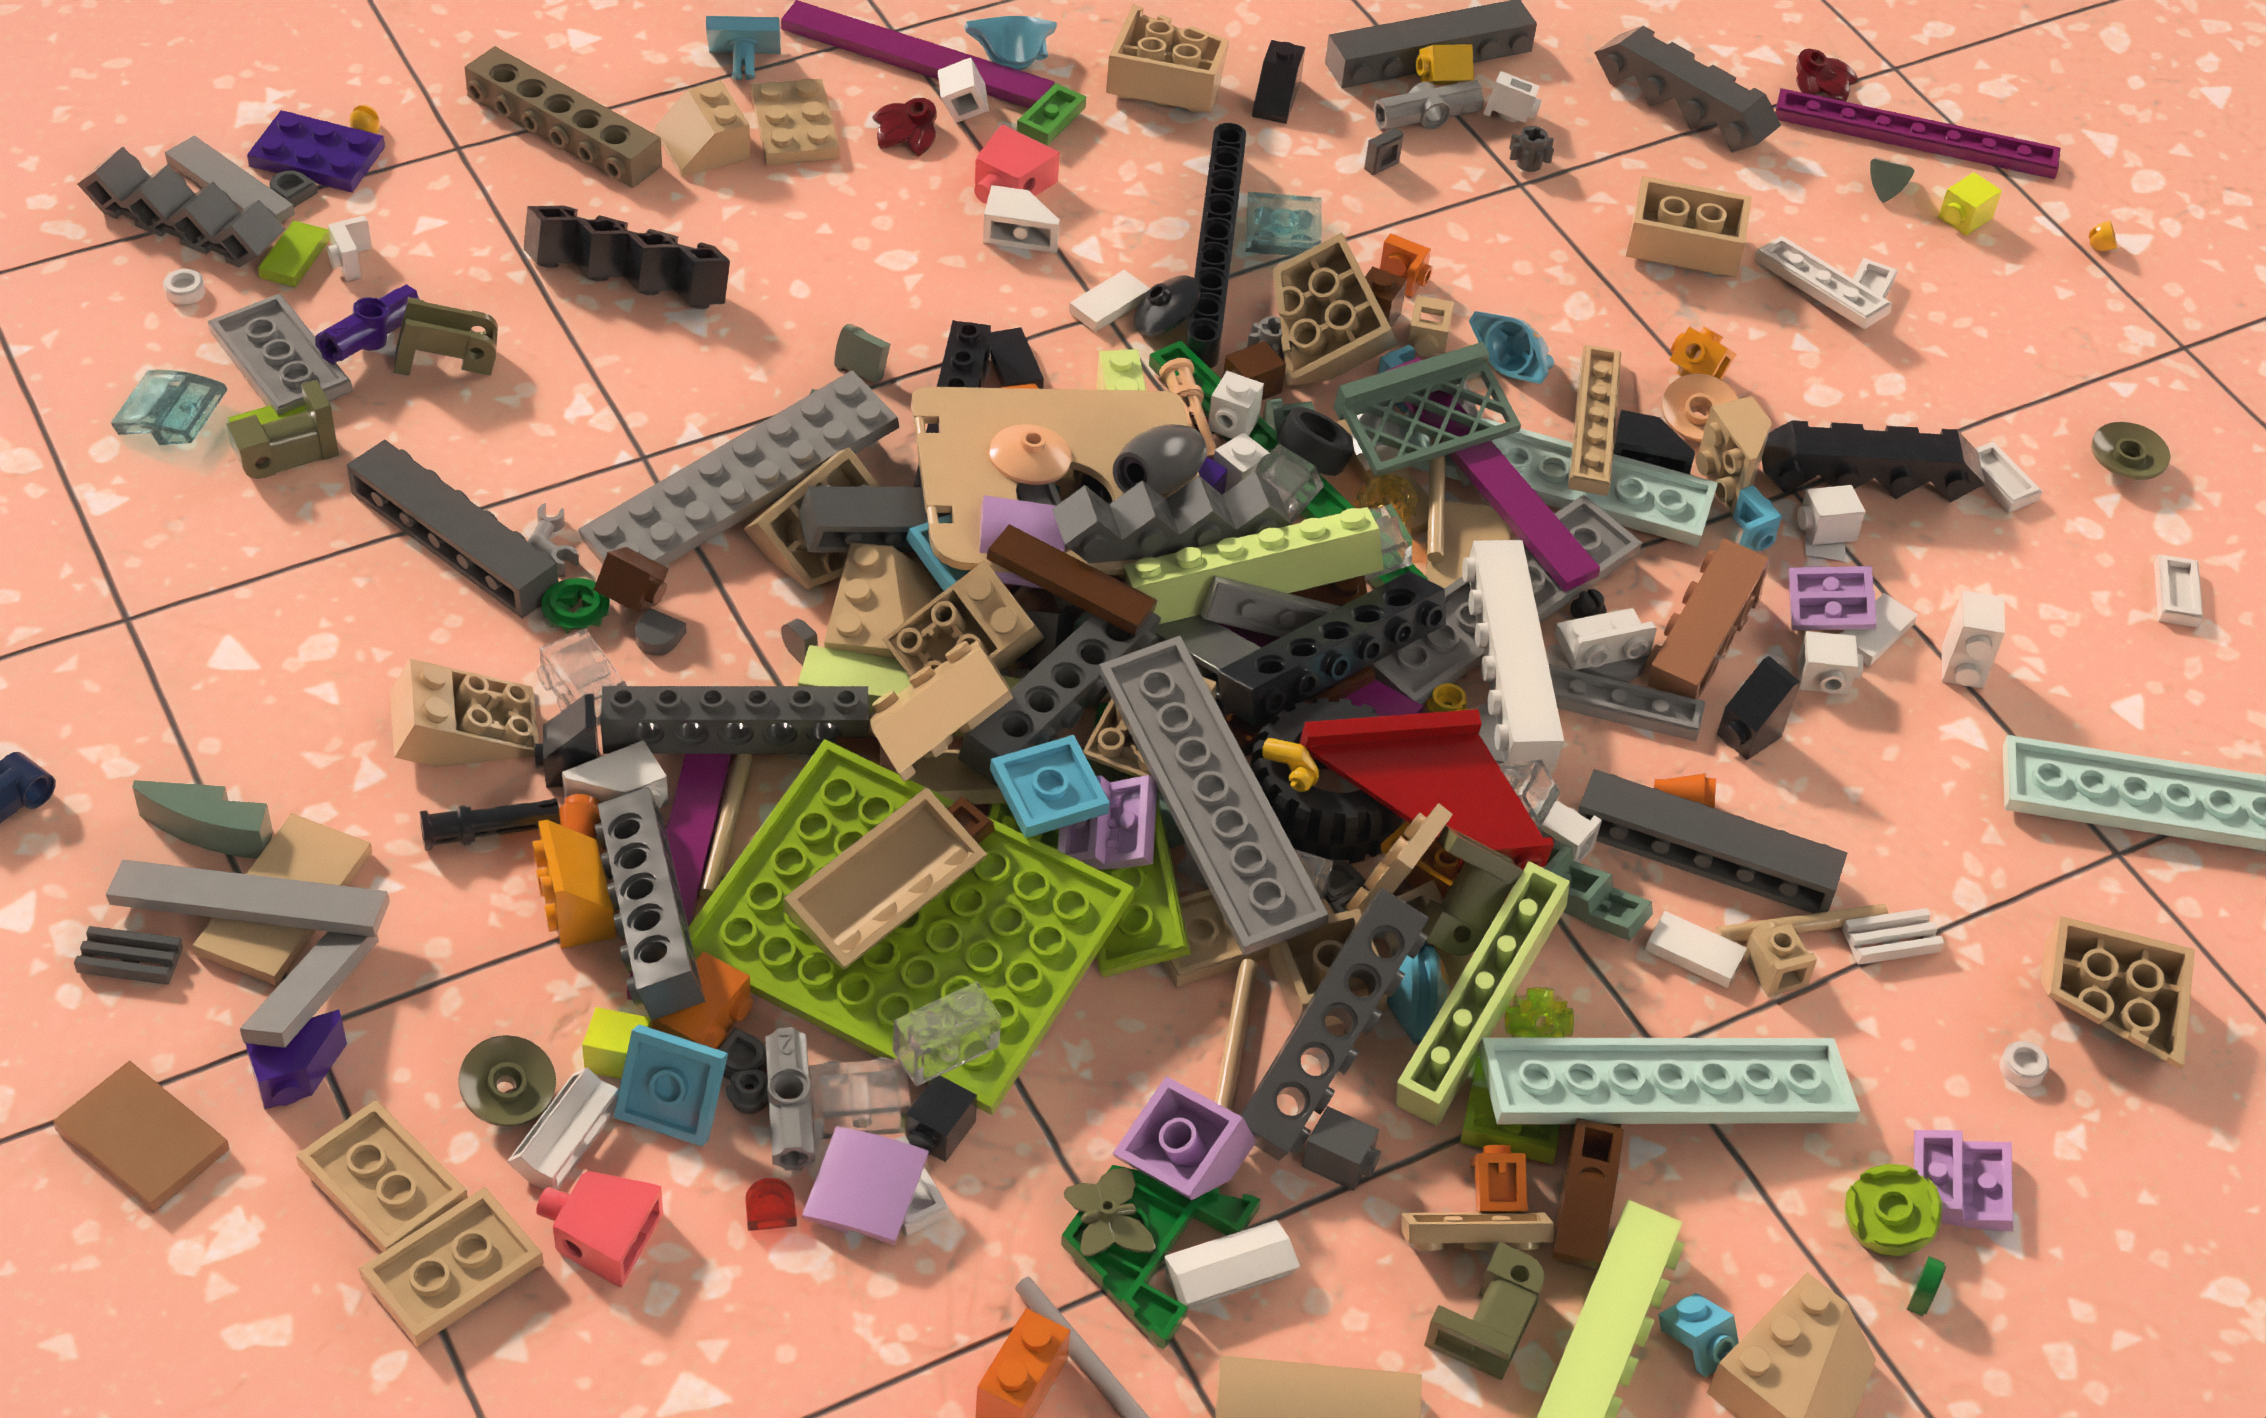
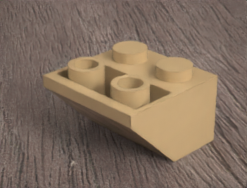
[1696,396,1772,515]

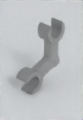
[527,503,579,576]

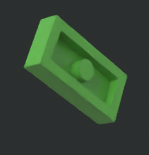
[1017,83,1086,146]

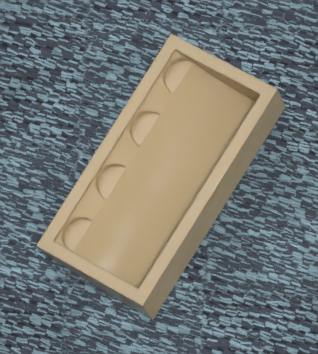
[783,787,987,970]
[1215,1355,1422,1418]

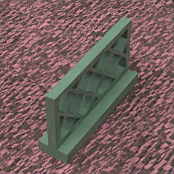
[1333,342,1521,477]

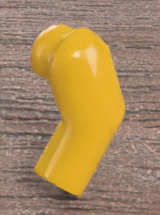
[1262,738,1319,792]

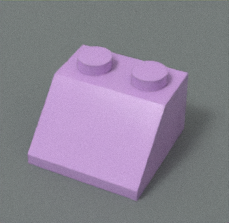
[1112,1076,1257,1200]

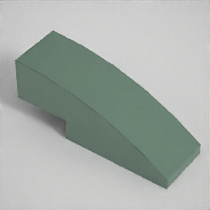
[132,780,273,859]

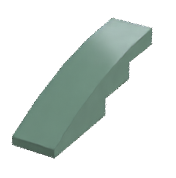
[1518,841,1653,942]

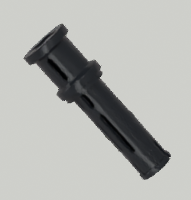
[419,798,560,851]

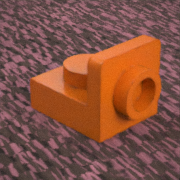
[1380,233,1433,297]
[1470,1145,1528,1212]

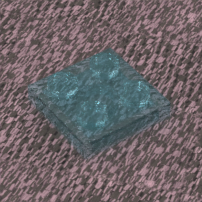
[1245,192,1322,256]

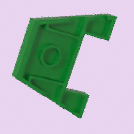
[1061,1165,1261,1350]

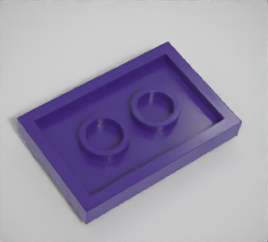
[247,110,385,193]

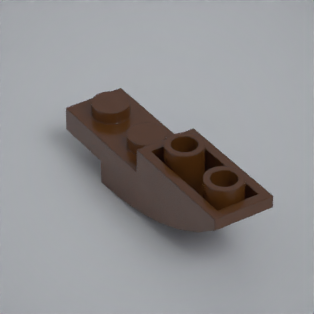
[1552,1118,1624,1270]

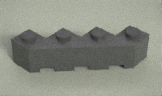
[1594,25,1781,153]
[77,146,285,268]
[1052,471,1292,564]

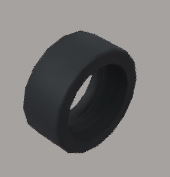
[1276,407,1355,476]

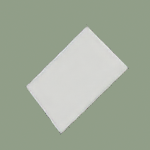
[1805,533,1845,562]

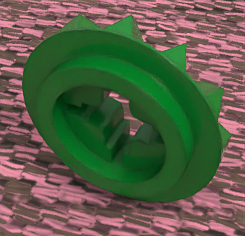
[541,578,610,634]

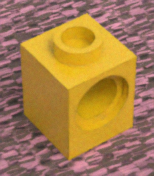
[1416,44,1474,85]

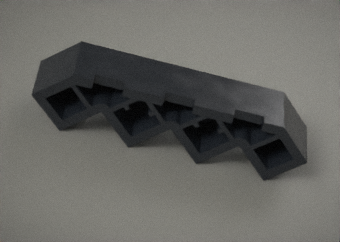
[523,205,730,309]
[1761,420,1985,502]

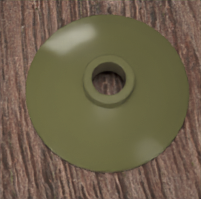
[2091,422,2171,480]
[458,1035,556,1127]

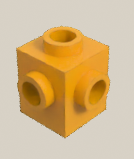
[1669,326,1737,380]

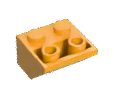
[532,820,616,949]

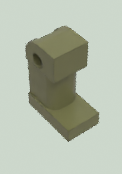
[393,297,498,376]
[226,379,339,479]
[1422,825,1523,956]
[1424,1242,1545,1380]

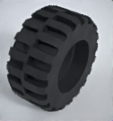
[1251,698,1406,864]

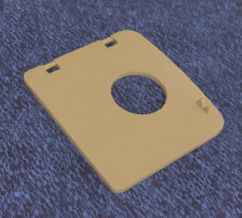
[911,387,1199,575]

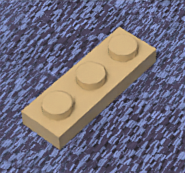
[1401,1212,1554,1251]

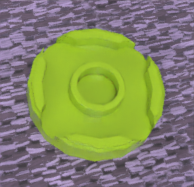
[1845,1164,1942,1256]

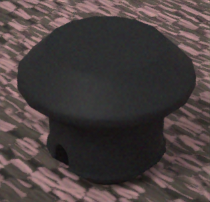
[1570,589,1607,619]

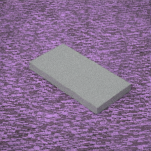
[207,294,353,415]

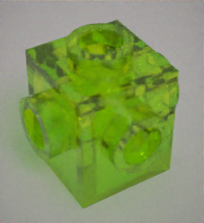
[1505,987,1574,1038]

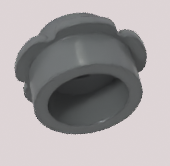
[726,1069,768,1114]

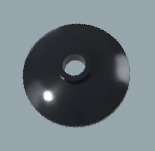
[1134,275,1201,336]

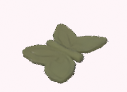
[1064,1168,1156,1257]

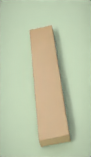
[1568,344,1622,496]

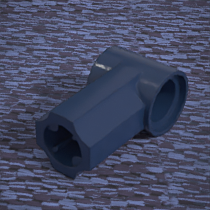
[0,751,56,823]

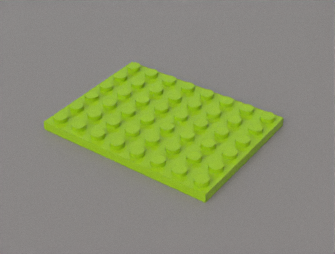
[689,739,1135,1116]

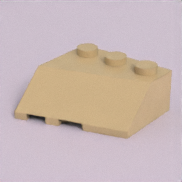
[1106,4,1229,113]
[1273,232,1399,386]
[744,447,904,589]
[824,542,940,659]
[869,640,1013,782]
[2040,916,2195,1070]
[1707,1272,1876,1418]

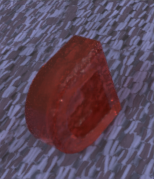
[745,1178,797,1231]

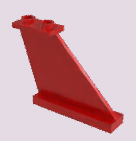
[1299,709,1554,872]

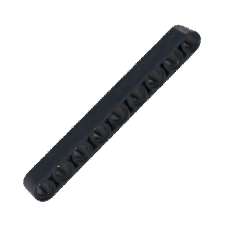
[1186,123,1246,369]

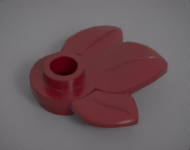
[1796,48,1858,102]
[872,98,937,156]

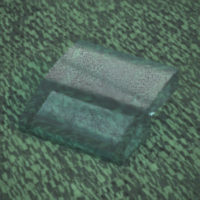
[111,369,228,445]

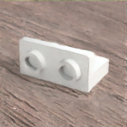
[1554,608,1657,670]

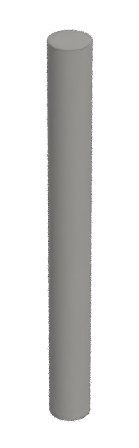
[1015,1277,1150,1418]

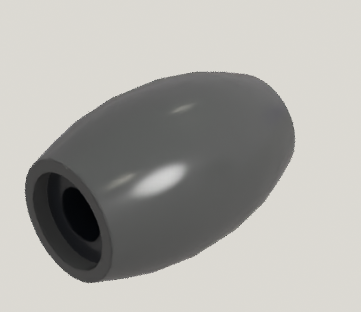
[1113,424,1207,496]

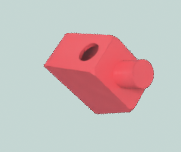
[974,124,1060,204]
[536,1171,663,1288]

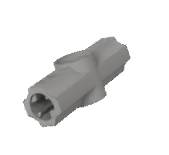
[1373,80,1484,131]
[765,1027,815,1171]

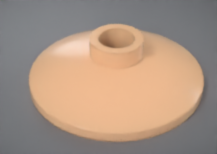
[1661,373,1738,442]
[989,424,1072,485]

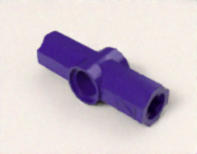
[315,284,420,365]

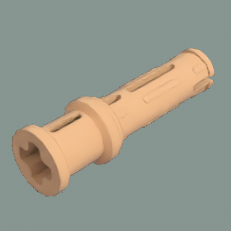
[1159,358,1217,460]

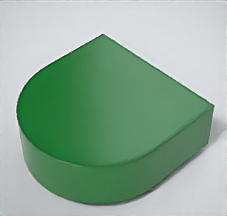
[1907,1256,1946,1317]

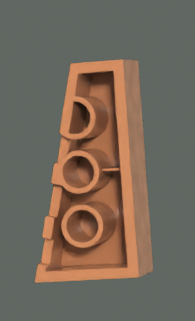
[1646,538,1769,700]

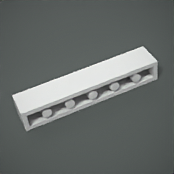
[1462,540,1564,767]

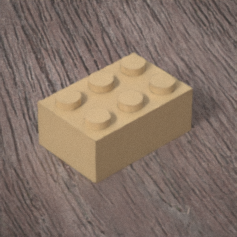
[1626,176,1752,278]

